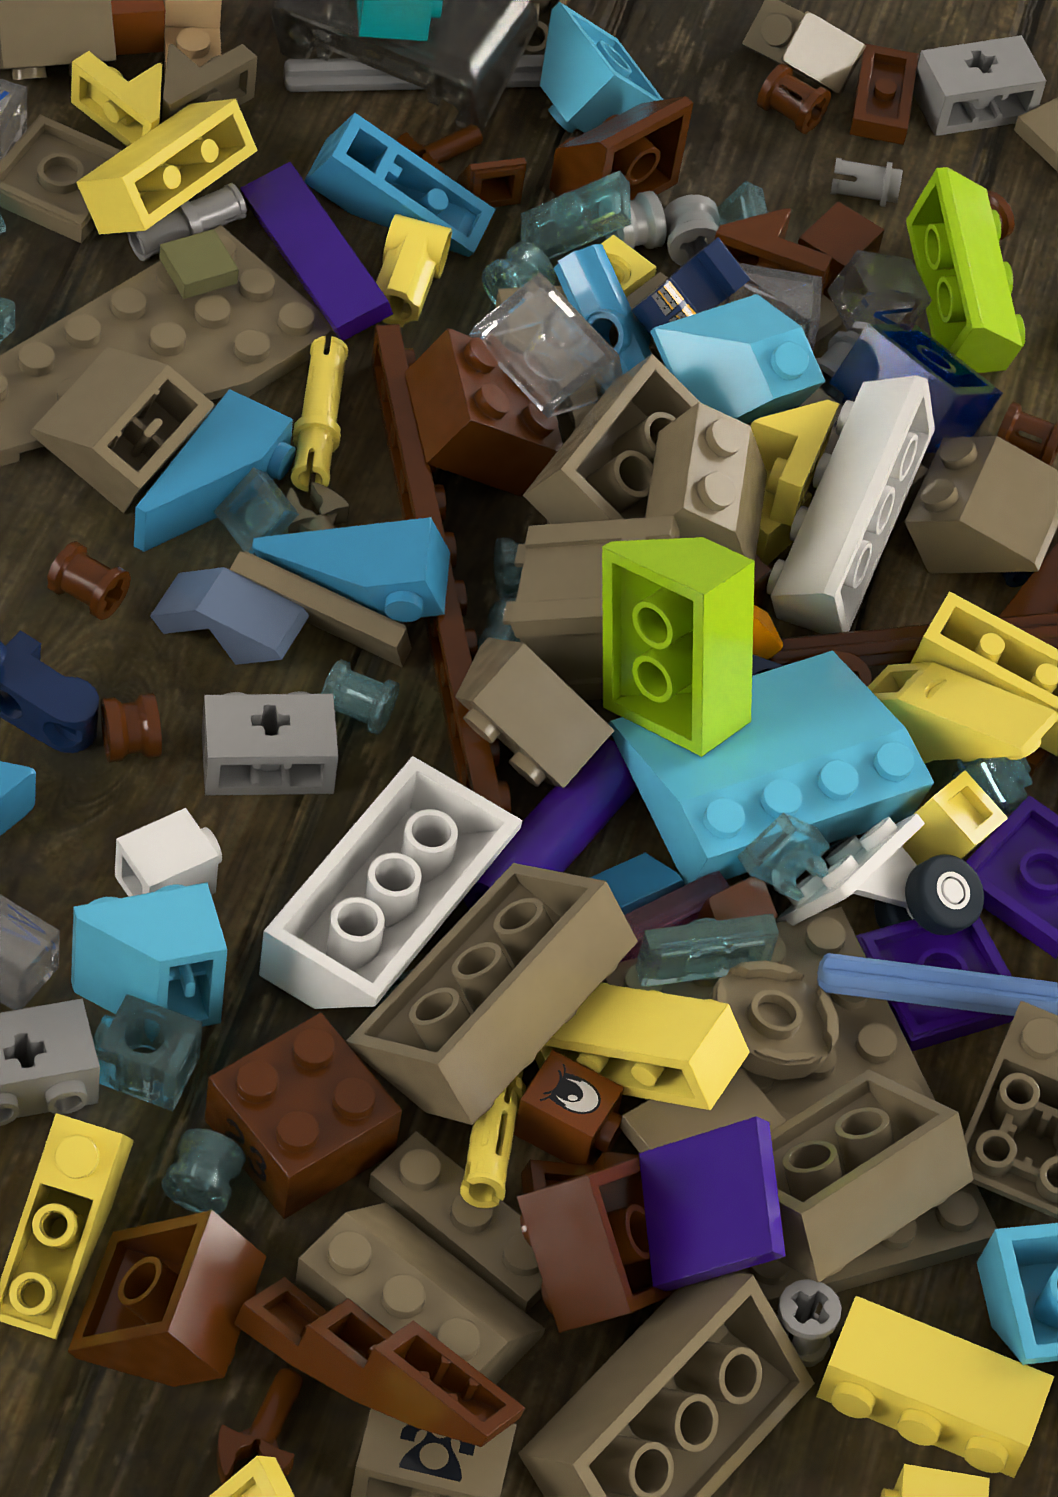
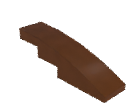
[234,1277,525,1447]

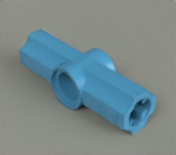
[554,244,652,388]

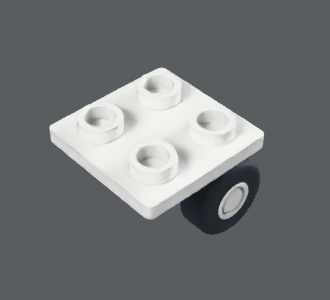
[776,813,984,935]

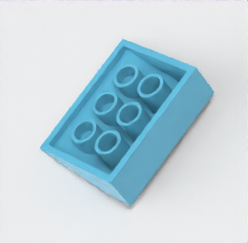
[609,650,934,892]

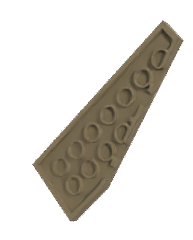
[0,225,337,466]

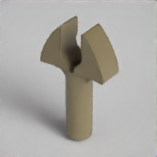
[283,482,349,534]

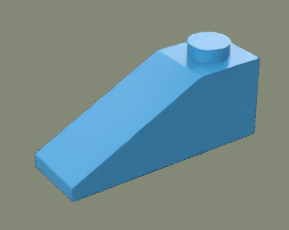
[304,113,496,257]
[134,389,296,552]
[252,517,450,622]

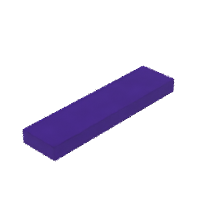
[240,162,393,341]

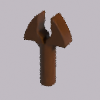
[396,124,483,173]
[217,1368,304,1485]

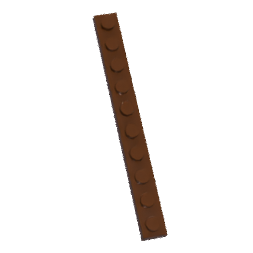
[371,324,511,813]

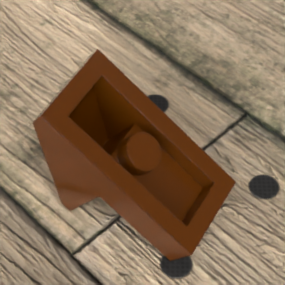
[714,208,833,311]

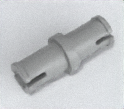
[127,183,247,261]

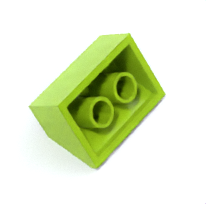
[906,167,1025,377]
[602,537,755,757]

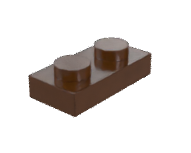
[850,43,919,145]

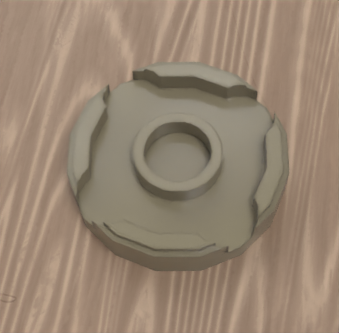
[708,960,839,1080]

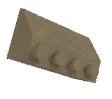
[346,863,638,1125]
[518,1272,815,1497]

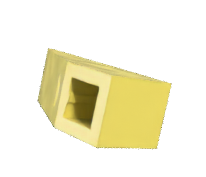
[868,662,1058,763]
[0,1113,134,1339]

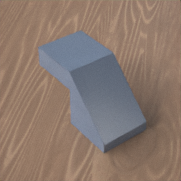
[150,567,309,665]

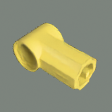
[376,214,452,327]

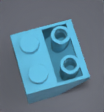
[71,882,227,1036]

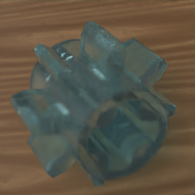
[952,757,1033,815]

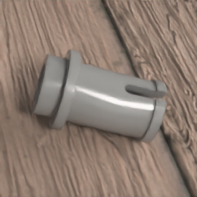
[830,158,903,207]

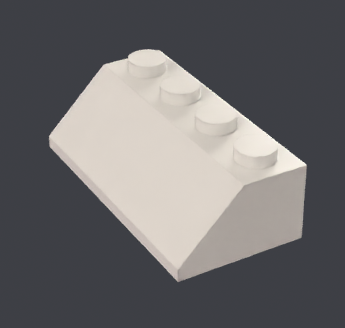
[767,375,935,634]
[259,756,522,1009]

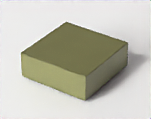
[159,229,239,299]

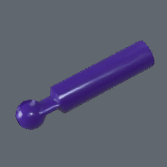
[464,739,638,910]

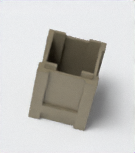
[503,516,680,700]

